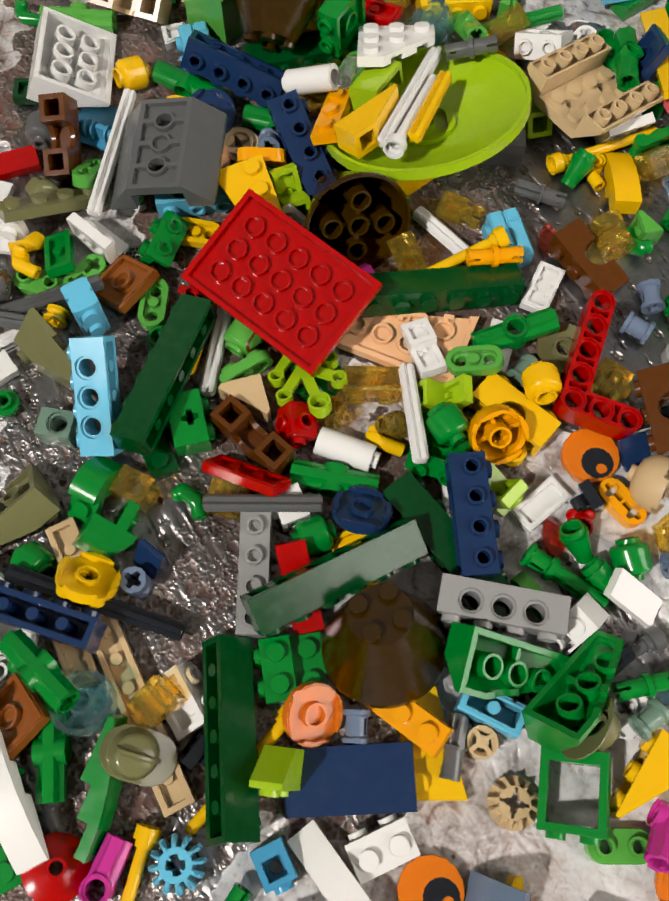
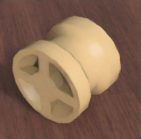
[464,725,499,759]

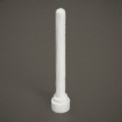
[383,74,437,159]

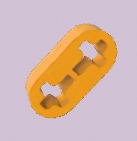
[237,147,287,167]
[596,478,647,529]

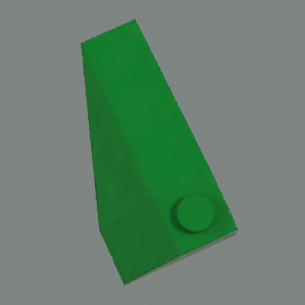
[444,622,570,700]
[522,630,625,753]

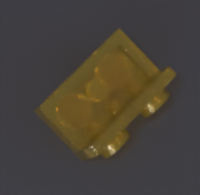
[343,366,401,405]

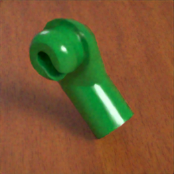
[14,0,40,26]
[620,227,653,257]
[171,483,207,521]

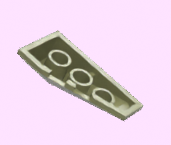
[14,307,98,402]
[0,463,60,546]

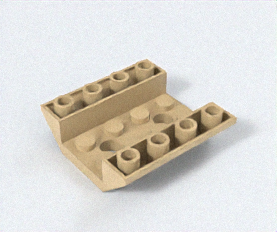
[527,33,664,138]

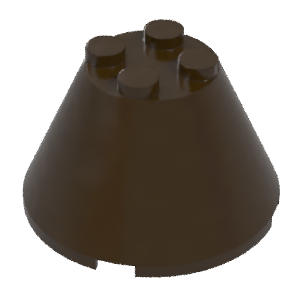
[236,0,325,53]
[305,171,411,269]
[321,582,447,709]

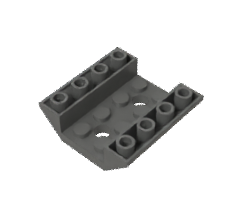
[111,97,228,210]

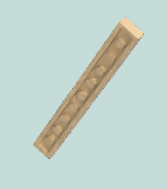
[45,517,197,818]

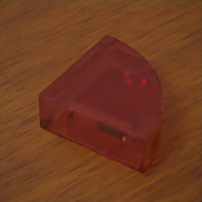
[537,223,557,259]
[541,519,565,558]

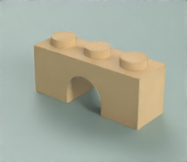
[90,0,172,25]

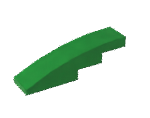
[73,714,128,864]

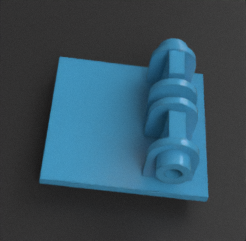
[78,106,118,151]

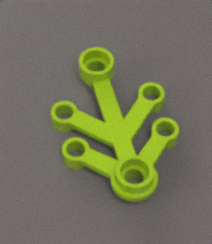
[267,351,348,419]

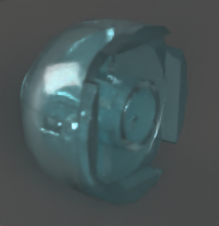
[406,0,455,48]
[49,669,119,738]

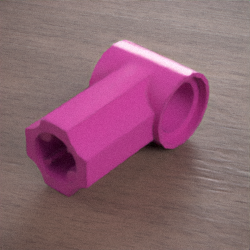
[643,798,669,874]
[78,832,134,901]

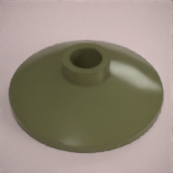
[536,322,588,374]

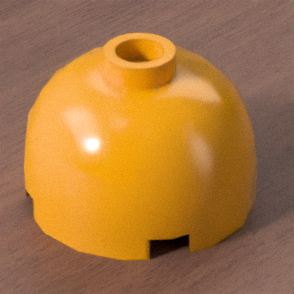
[467,404,529,465]

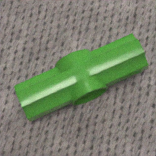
[39,1,117,33]
[452,10,488,41]

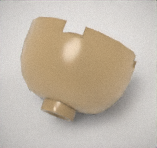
[626,455,669,516]

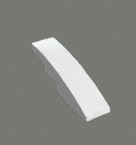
[0,729,50,875]
[287,820,372,901]

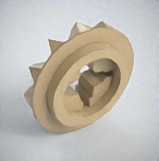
[224,127,258,163]
[487,775,538,831]

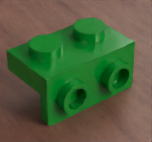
[137,210,190,268]

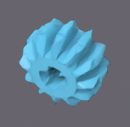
[148,833,207,896]

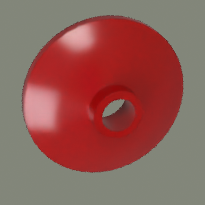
[21,832,91,901]

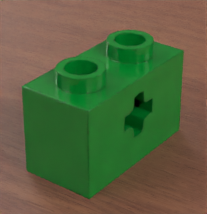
[169,388,216,458]

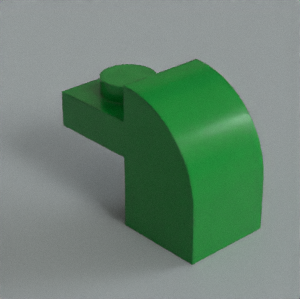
[66,456,125,523]
[72,500,140,557]

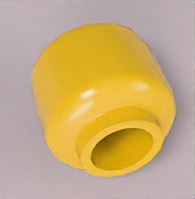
[112,55,152,91]
[521,361,563,405]

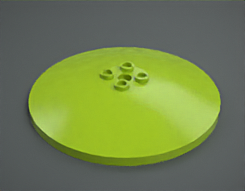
[325,45,532,181]

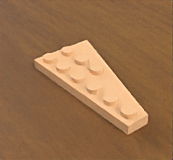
[336,313,479,383]

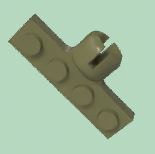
[0,176,109,223]

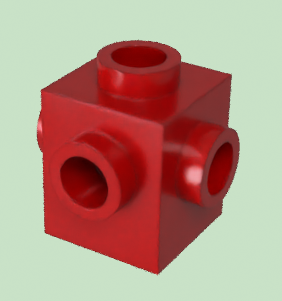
[275,400,319,448]

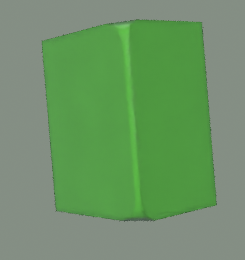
[630,210,664,245]

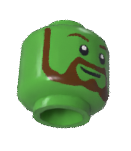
[223,319,264,358]

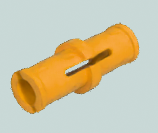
[465,245,524,267]

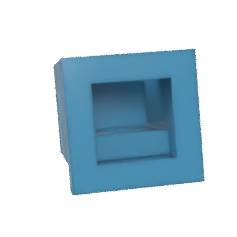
[249,836,298,896]

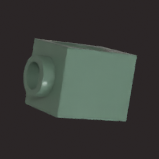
[34,406,78,448]

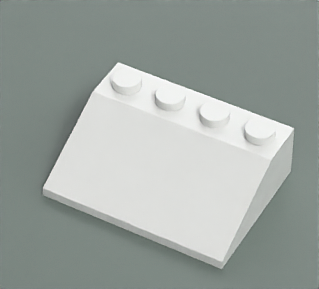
[26,6,117,107]

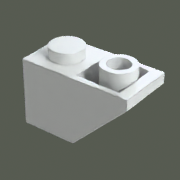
[535,592,610,656]

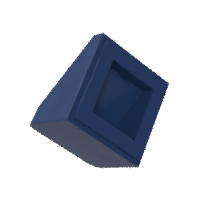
[616,431,651,472]
[133,539,169,580]

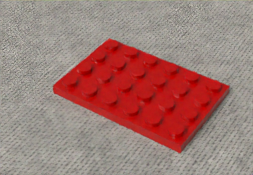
[181,188,383,377]

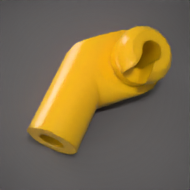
[585,153,606,191]
[8,231,45,253]
[11,243,42,280]
[365,424,405,457]

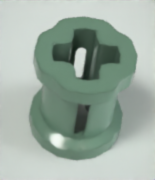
[505,353,538,391]
[627,697,669,742]

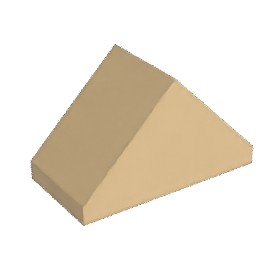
[218,374,272,425]

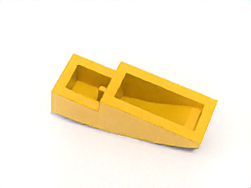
[603,152,642,215]

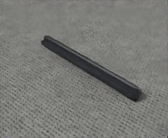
[4,564,186,641]

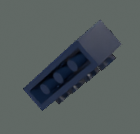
[180,29,285,109]
[267,89,336,201]
[444,451,504,579]
[0,579,108,655]

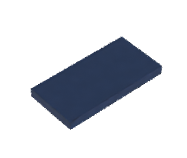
[284,742,418,818]

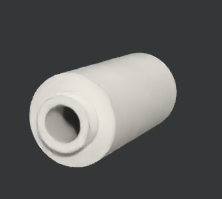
[281,63,341,96]
[313,426,381,473]

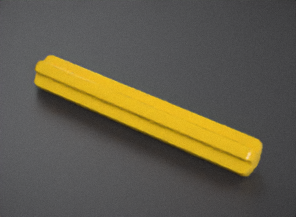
[407,70,452,144]

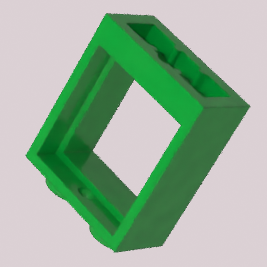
[536,745,612,846]

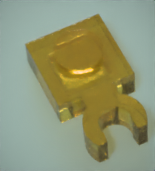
[435,190,485,229]

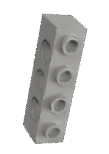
[235,512,273,640]
[435,573,571,643]

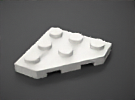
[357,21,435,67]

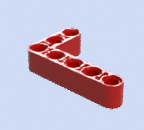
[553,289,643,440]

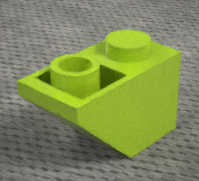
[249,745,305,798]

